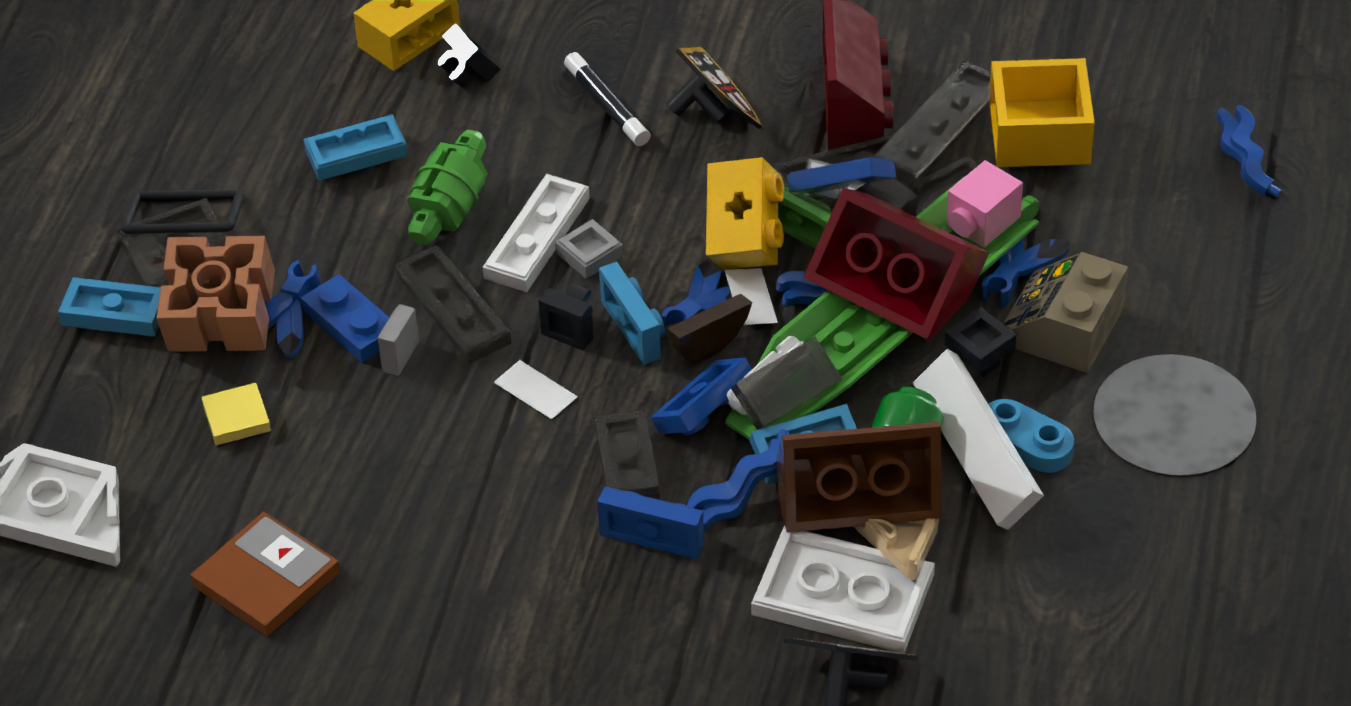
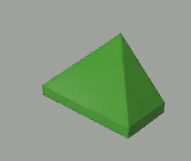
[778,187,832,249]

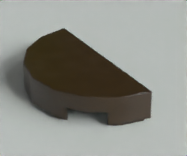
[668,294,753,362]

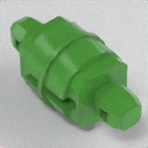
[406,130,488,245]

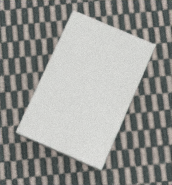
[751,526,935,653]

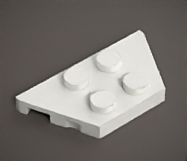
[0,443,120,567]

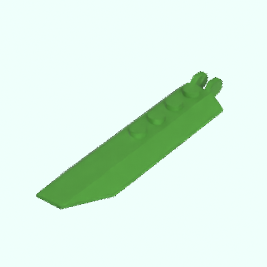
[725,177,1040,440]

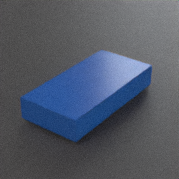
[787,157,896,193]

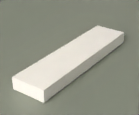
[913,349,1044,530]

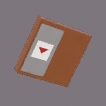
[190,511,340,637]

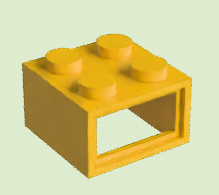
[989,58,1095,167]

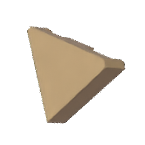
[853,519,939,580]

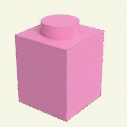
[946,160,1023,248]

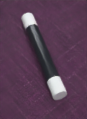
[564,52,651,146]

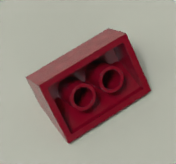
[822,0,893,150]
[803,188,990,340]

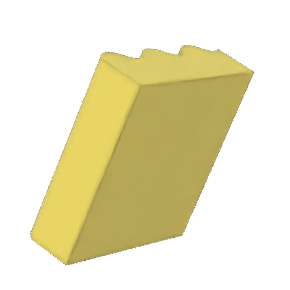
[202,383,271,446]

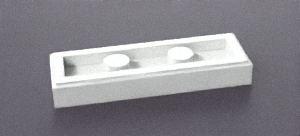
[483,174,590,292]

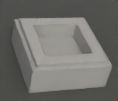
[555,219,624,279]
[378,304,419,376]

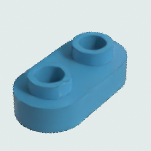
[988,399,1074,473]

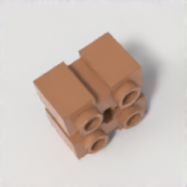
[157,236,275,352]

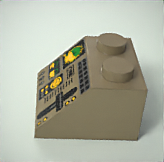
[1003,252,1128,373]

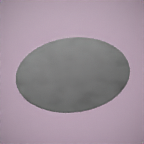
[1093,354,1256,476]

